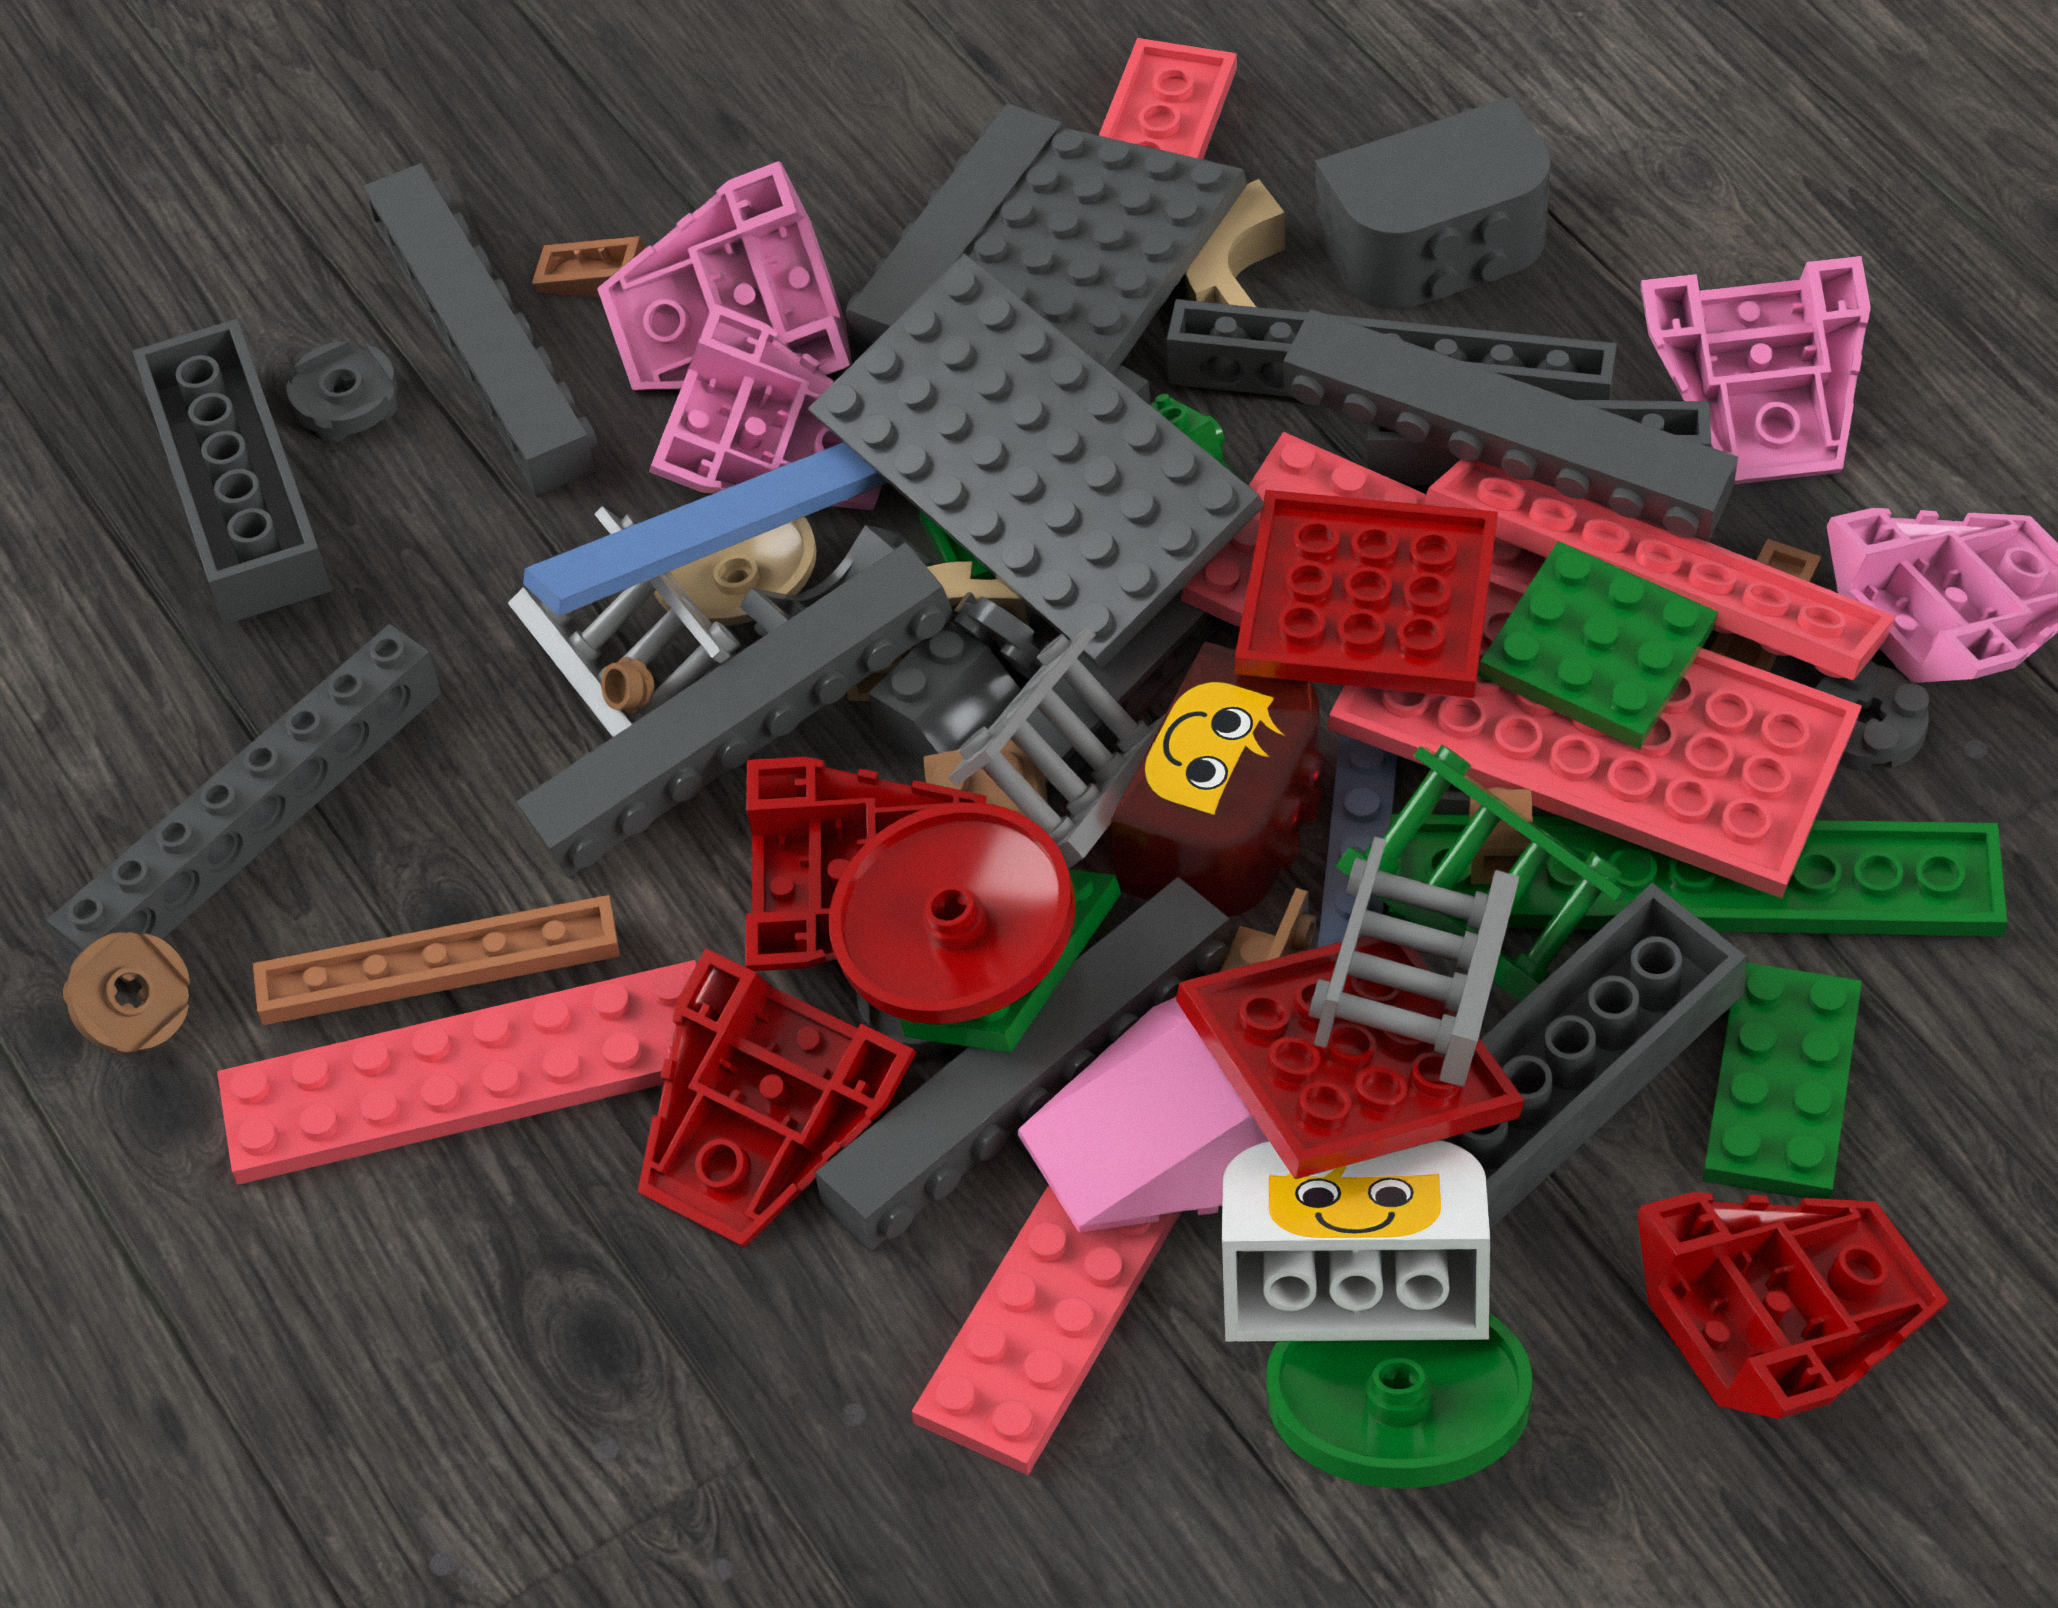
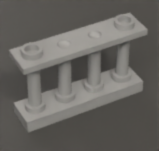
[508,506,741,737]
[948,626,1169,869]
[1308,836,1520,1087]

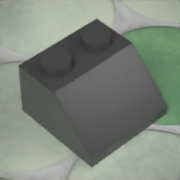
[868,623,1021,766]

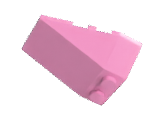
[597,161,852,391]
[1640,256,1871,485]
[649,303,882,511]
[1827,508,2058,683]
[1018,997,1269,1233]

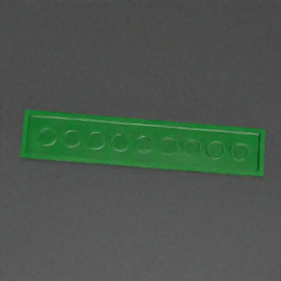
[1388,814,2007,937]

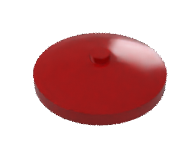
[829,802,1076,1024]

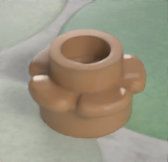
[601,657,654,715]

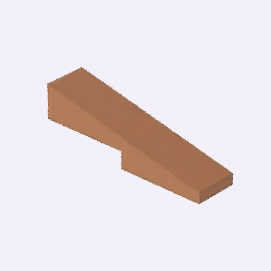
[532,236,646,298]

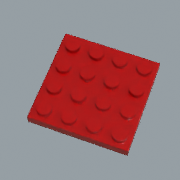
[1234,490,1498,698]
[1176,936,1525,1179]

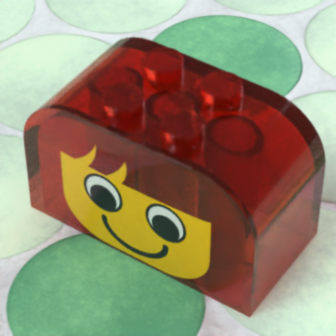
[1111,641,1322,917]

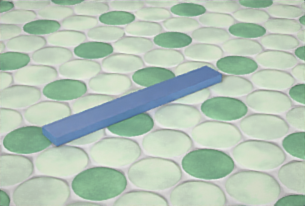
[523,443,888,616]

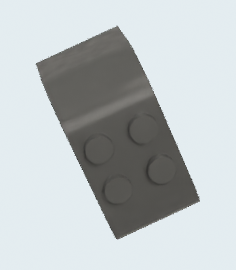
[1315,96,1550,309]

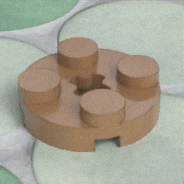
[63,932,190,1055]

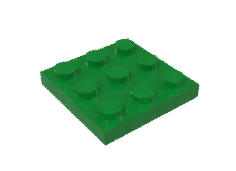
[1478,541,1718,750]

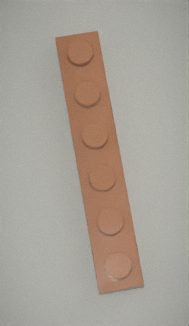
[253,895,620,1026]

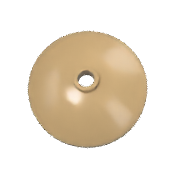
[654,517,817,626]

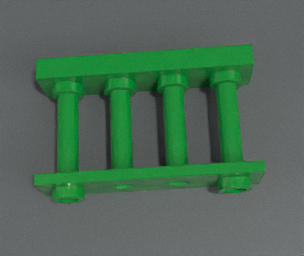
[1335,744,1629,1001]

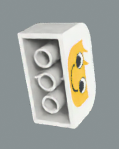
[1222,1140,1490,1342]

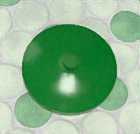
[1266,1313,1533,1488]

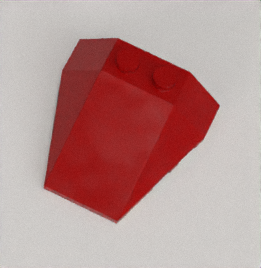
[745,757,987,972]
[637,948,917,1248]
[1637,1192,1949,1419]

